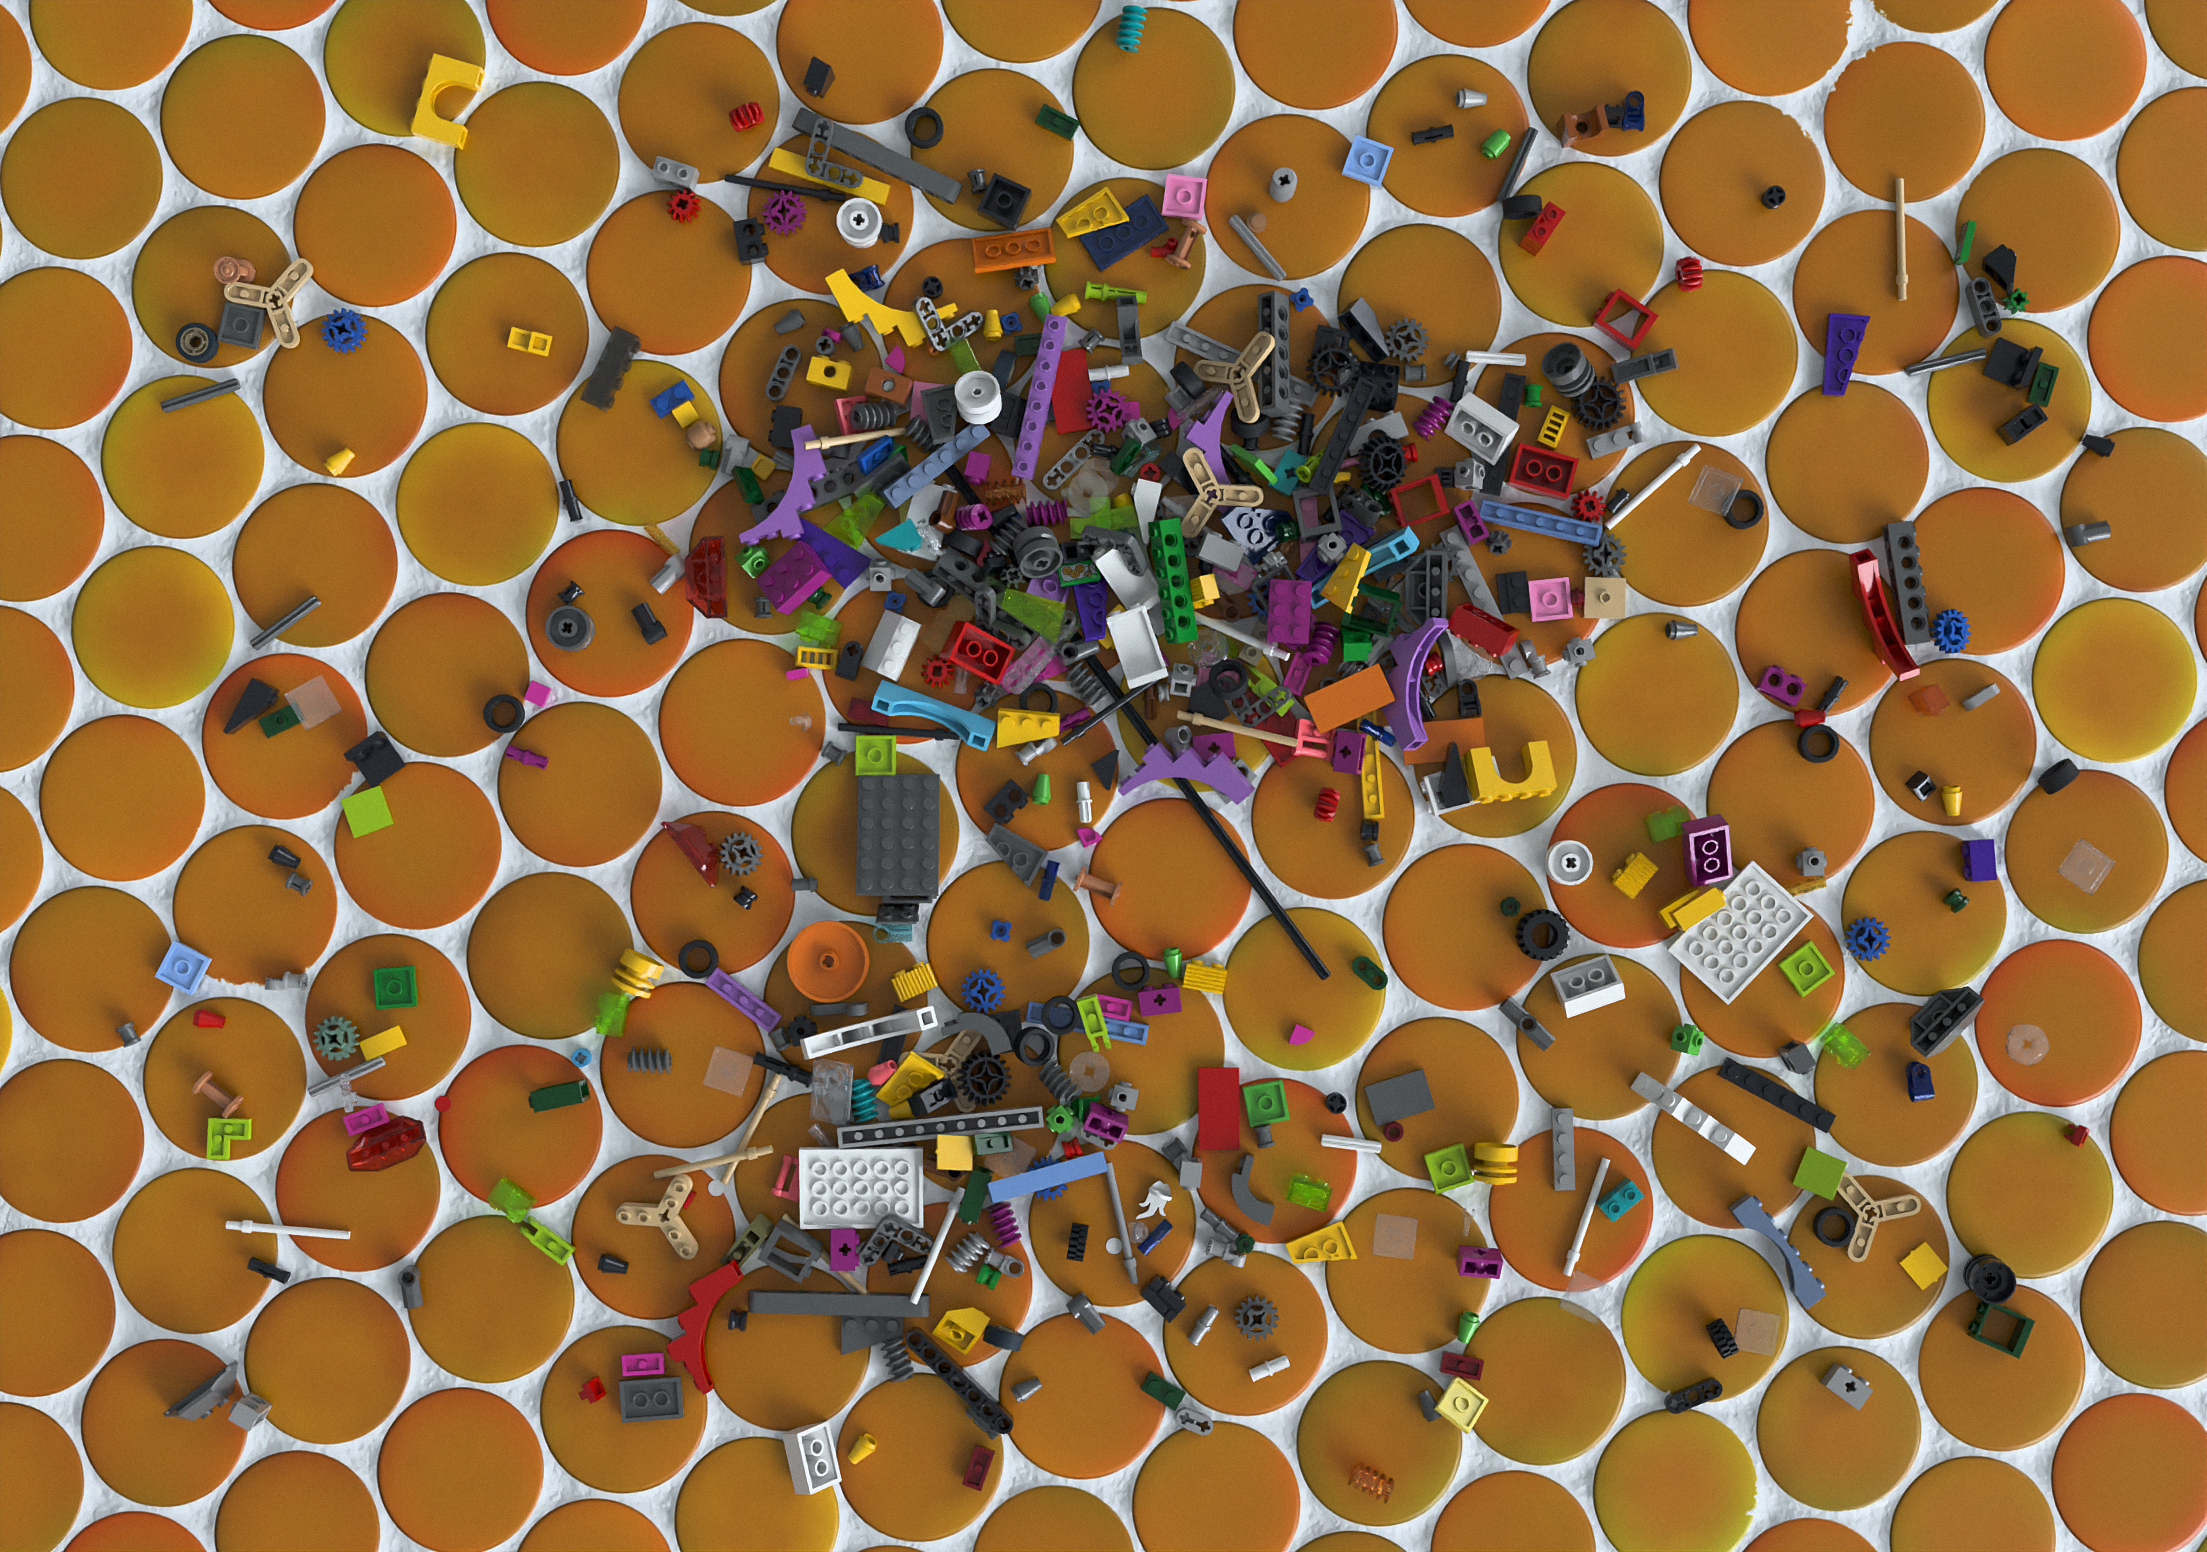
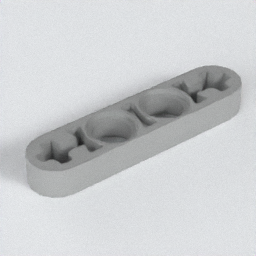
[1043,429,1105,491]

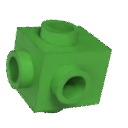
[734,544,771,579]
[1670,1023,1704,1056]
[1046,1104,1075,1134]

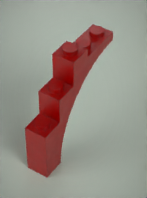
[1849,548,1920,681]
[666,1259,744,1395]

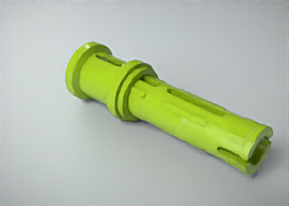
[1085,281,1147,304]
[1296,445,1327,482]

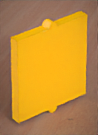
[935,1135,974,1171]
[1899,1241,1948,1291]

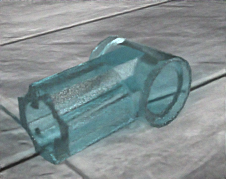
[872,924,912,943]

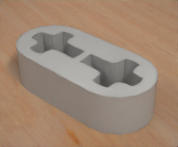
[1961,682,2000,711]
[1080,1125,1117,1150]
[1176,1407,1213,1436]

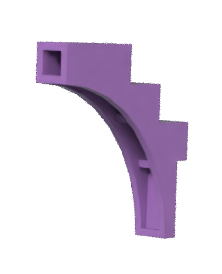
[1183,391,1247,514]
[739,424,828,546]
[1382,617,1449,751]
[1117,742,1255,805]

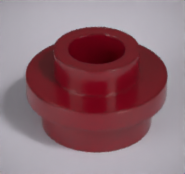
[1570,587,1585,608]
[1383,1121,1404,1142]

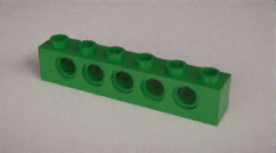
[1148,518,1198,644]

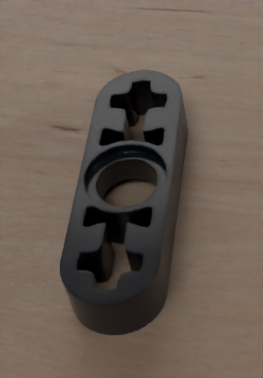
[1664,1378,1723,1414]

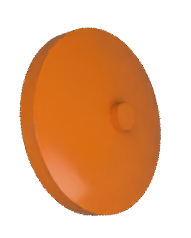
[787,920,870,1003]

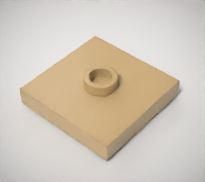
[1583,577,1626,619]

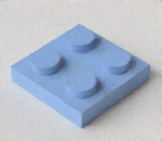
[1342,135,1394,188]
[155,940,212,995]

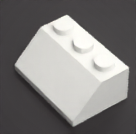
[1444,392,1520,465]
[860,609,923,681]
[1550,954,1625,1018]
[782,1421,842,1495]

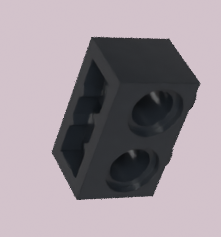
[733,217,769,266]
[1996,402,2049,446]
[983,779,1029,825]
[906,1078,958,1117]

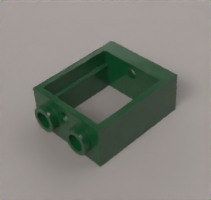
[1341,582,1403,637]
[528,1078,591,1113]
[957,1164,994,1225]
[1967,1300,2035,1359]

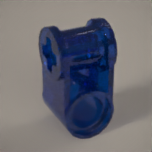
[1621,90,1645,132]
[848,265,885,293]
[1906,1061,1935,1102]

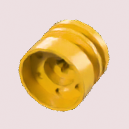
[610,948,664,998]
[1473,1142,1518,1185]

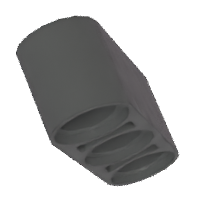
[1965,277,2002,338]
[765,344,802,403]

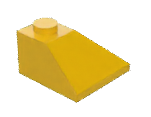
[932,1307,990,1355]

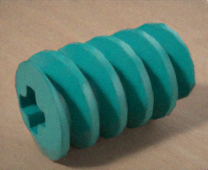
[1114,5,1148,53]
[845,1078,879,1123]

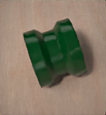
[699,447,720,470]
[1275,519,1299,543]
[807,586,832,611]
[1942,888,1969,913]

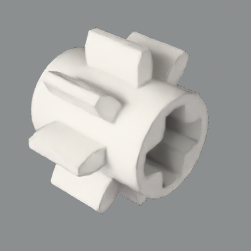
[1261,551,1288,576]

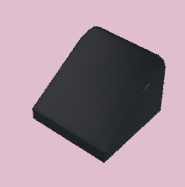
[1905,771,1937,802]

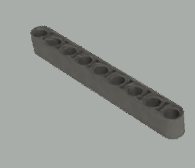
[791,108,963,205]
[748,1289,930,1317]

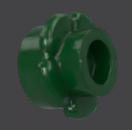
[1500,897,1520,917]
[1235,1233,1255,1253]

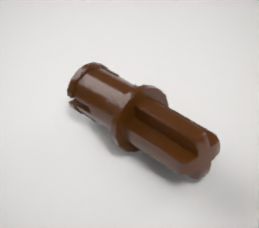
[1142,683,1158,720]

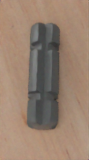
[965,1406,999,1440]

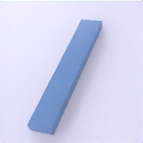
[1479,499,1603,547]
[1025,1001,1149,1045]
[986,1151,1108,1204]

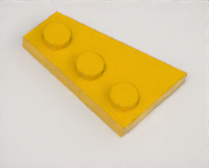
[1056,187,1129,238]
[1320,542,1371,614]
[997,708,1060,748]
[875,1051,945,1107]
[1285,1220,1358,1263]

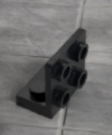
[1982,337,2044,391]
[1358,361,1400,412]
[343,731,406,788]

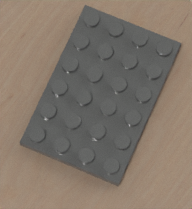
[856,774,940,896]

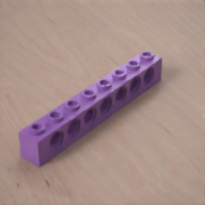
[1011,314,1068,481]

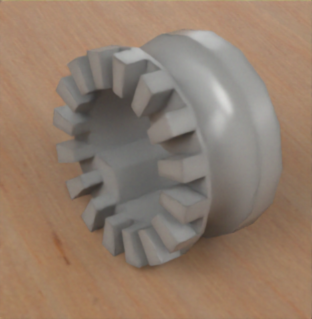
[1157,683,1169,702]

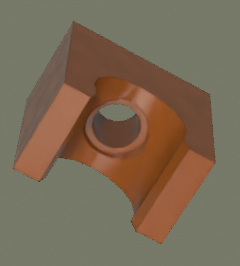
[1556,104,1609,149]
[864,366,913,410]

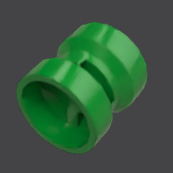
[975,1263,1002,1291]

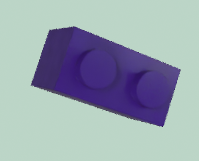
[1961,839,1997,882]

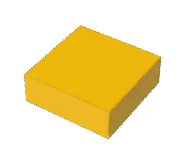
[671,400,700,428]
[750,453,777,482]

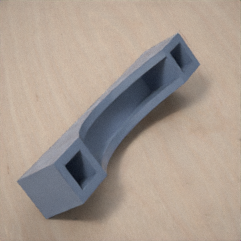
[878,423,991,509]
[1728,1193,1827,1309]

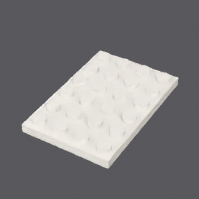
[1667,860,1814,1005]
[799,1147,923,1229]

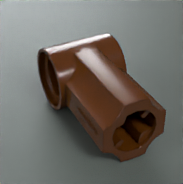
[928,490,960,535]
[1213,584,1242,623]
[923,1153,965,1181]

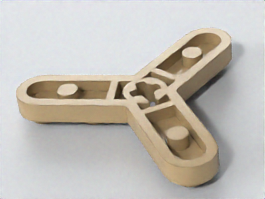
[224,258,313,349]
[1194,331,1275,423]
[1181,447,1263,538]
[898,1029,982,1113]
[1837,1172,1921,1262]
[615,1174,699,1260]

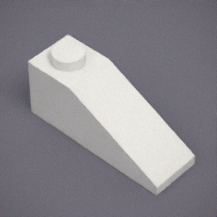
[1131,479,1162,546]

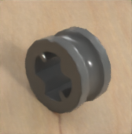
[1443,350,1461,371]

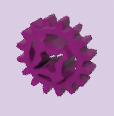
[762,190,807,236]
[1085,388,1130,434]

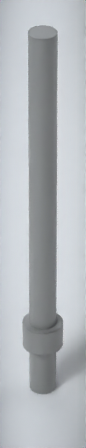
[1106,1162,1138,1284]

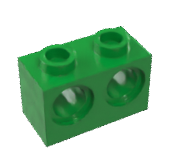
[1340,622,1372,661]

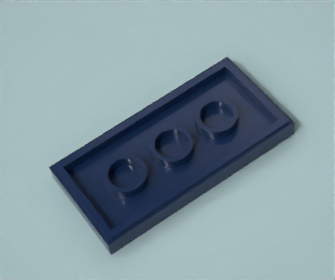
[1079,194,1169,273]

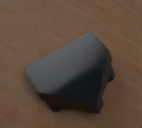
[1187,680,1231,721]

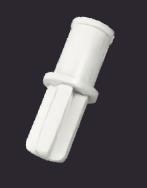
[1088,364,1129,383]
[1076,782,1092,823]
[1249,1355,1290,1382]

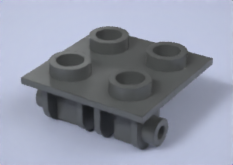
[875,903,919,924]

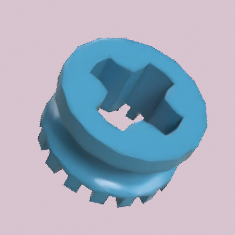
[572,1048,592,1067]

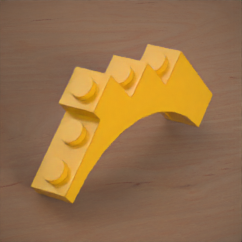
[824,268,958,348]

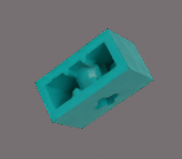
[1267,448,1307,498]
[1596,1177,1644,1222]

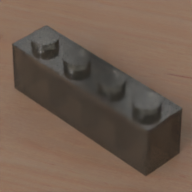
[580,326,641,412]

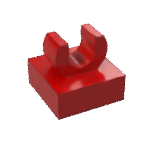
[2064,1124,2090,1148]
[578,1376,607,1404]

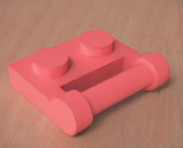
[833,395,876,436]
[1291,719,1337,762]
[771,1154,800,1203]

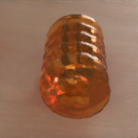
[984,478,1027,507]
[1348,1463,1394,1504]

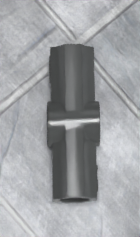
[1498,996,1556,1051]

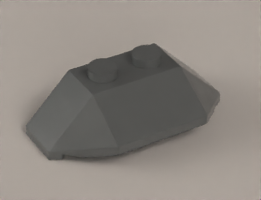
[1405,550,1448,633]
[1910,986,1985,1059]
[163,1360,238,1421]

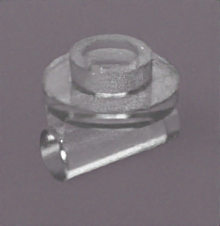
[789,711,812,732]
[1128,1221,1148,1243]

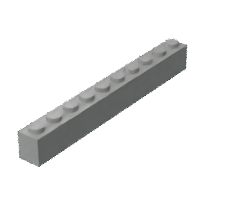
[837,1104,1044,1149]

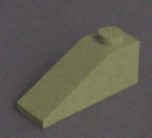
[719,1213,776,1268]

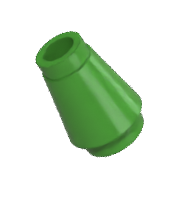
[1029,292,1051,324]
[1031,774,1051,805]
[1162,947,1182,978]
[1457,1311,1480,1343]

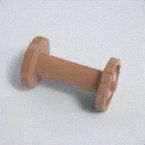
[1165,218,1207,270]
[213,256,256,284]
[1073,866,1123,907]
[191,1070,244,1119]

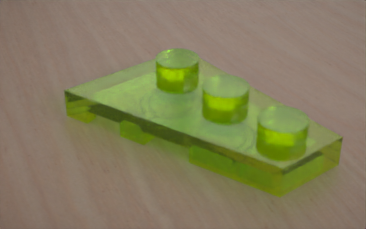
[823,491,887,550]
[1001,588,1067,644]

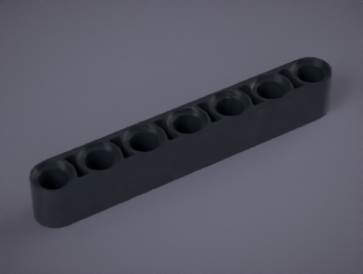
[905,1327,1014,1434]

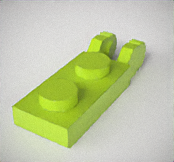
[1248,665,1295,717]
[1076,994,1111,1052]
[519,1216,576,1266]

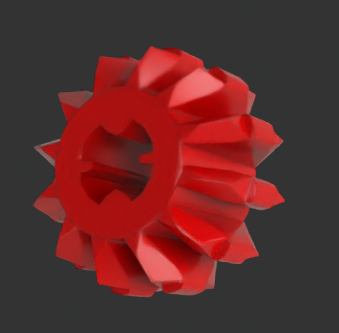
[729,102,764,132]
[666,188,701,224]
[1675,256,1703,292]
[1570,489,1606,523]
[920,654,955,689]
[1313,787,1340,822]

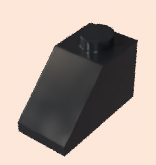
[803,56,835,98]
[1982,244,2017,295]

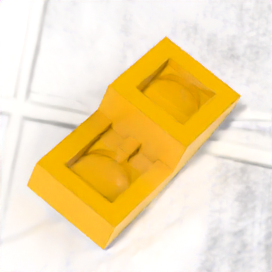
[507,327,552,357]
[359,1025,407,1061]

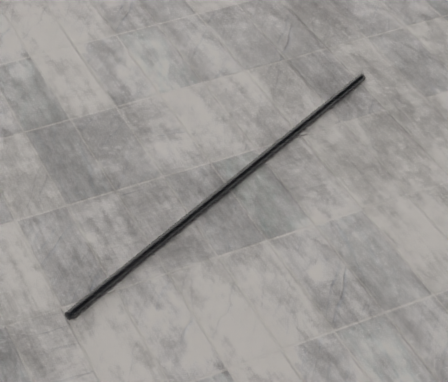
[944,464,1331,980]

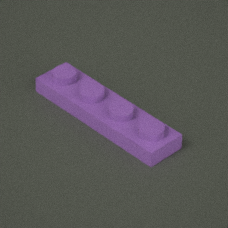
[705,967,783,1033]

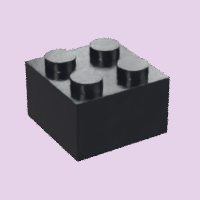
[977,173,1032,232]
[1361,528,1413,585]

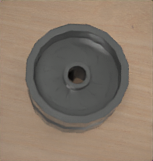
[1012,526,1063,578]
[545,606,595,652]

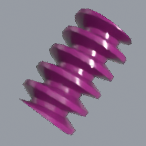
[1412,396,1455,442]
[1025,498,1068,527]
[953,504,993,532]
[1302,621,1341,667]
[986,1202,1022,1248]

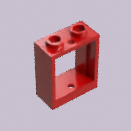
[1518,201,1566,256]
[1592,288,1659,353]
[1388,473,1450,528]

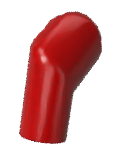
[1150,237,1178,258]

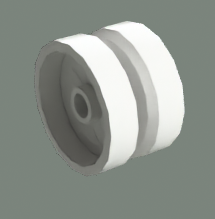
[837,198,883,248]
[955,371,1002,424]
[1543,840,1593,885]

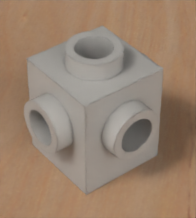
[1120,417,1157,451]
[1454,458,1485,491]
[1316,532,1347,567]
[866,558,896,591]
[1562,637,1596,668]
[1167,663,1197,697]
[1795,847,1827,876]
[1107,1081,1139,1112]

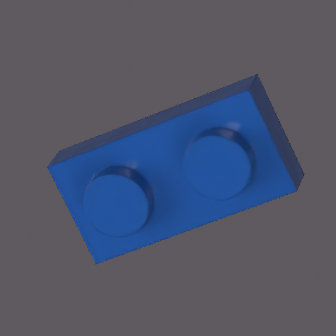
[649,379,695,419]
[856,435,895,475]

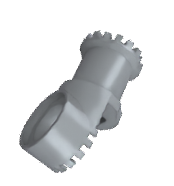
[1519,639,1551,679]
[1015,737,1058,766]
[265,971,308,991]
[1205,1237,1247,1268]
[983,1246,1024,1278]

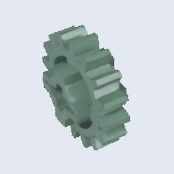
[313,1016,360,1061]

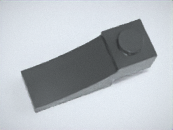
[1611,348,1680,384]

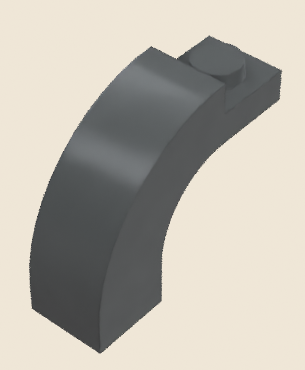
[1116,295,1143,365]
[941,1011,1013,1055]
[1231,1153,1275,1226]

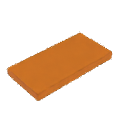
[971,227,1056,274]
[1303,663,1395,734]
[1403,717,1485,765]

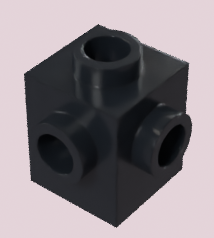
[787,1015,818,1047]

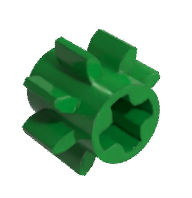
[2001,288,2030,315]

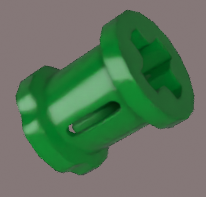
[1523,384,1543,408]

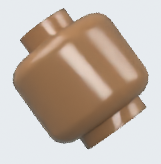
[685,421,716,451]

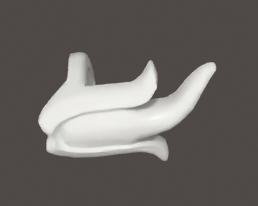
[1136,1181,1172,1219]

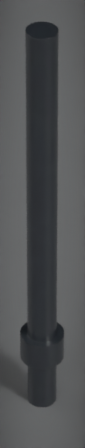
[725,174,846,202]
[1060,678,1162,746]
[838,723,960,741]

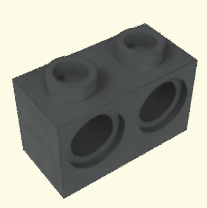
[1776,1039,1817,1075]

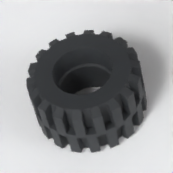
[1515,909,1570,961]

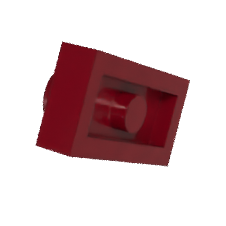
[847,697,890,727]
[1439,1350,1484,1381]
[962,1444,995,1491]

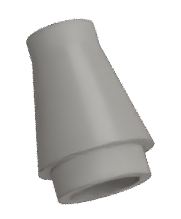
[1455,88,1487,109]

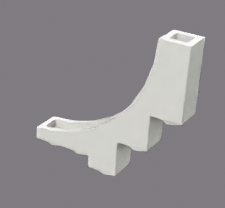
[800,1006,938,1060]
[1630,1071,1756,1165]

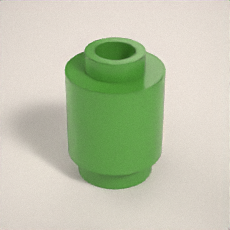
[1481,128,1511,160]

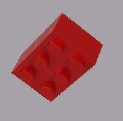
[1505,443,1579,501]
[1447,602,1520,657]
[939,620,1016,685]

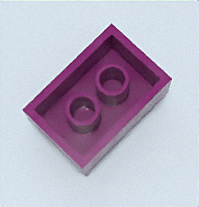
[756,540,832,615]
[1265,579,1312,644]
[1680,814,1733,887]

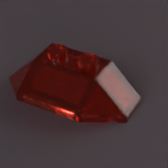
[685,536,729,619]
[661,821,721,888]
[346,1115,427,1172]

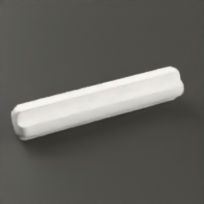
[1465,350,1526,366]
[1321,1134,1381,1153]

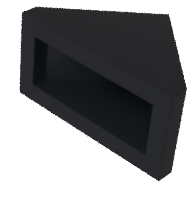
[1091,750,1120,790]

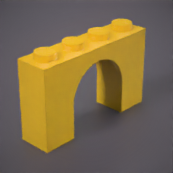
[410,53,485,150]
[1464,740,1557,804]
[1656,885,1727,931]

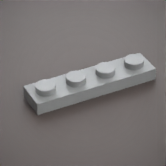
[1551,1107,1575,1191]

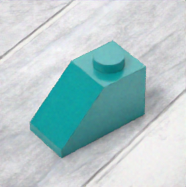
[875,518,924,553]

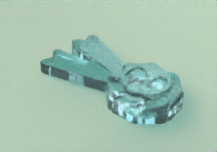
[1120,443,1162,478]

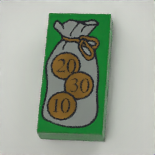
[1953,220,1976,265]
[1056,560,1101,587]

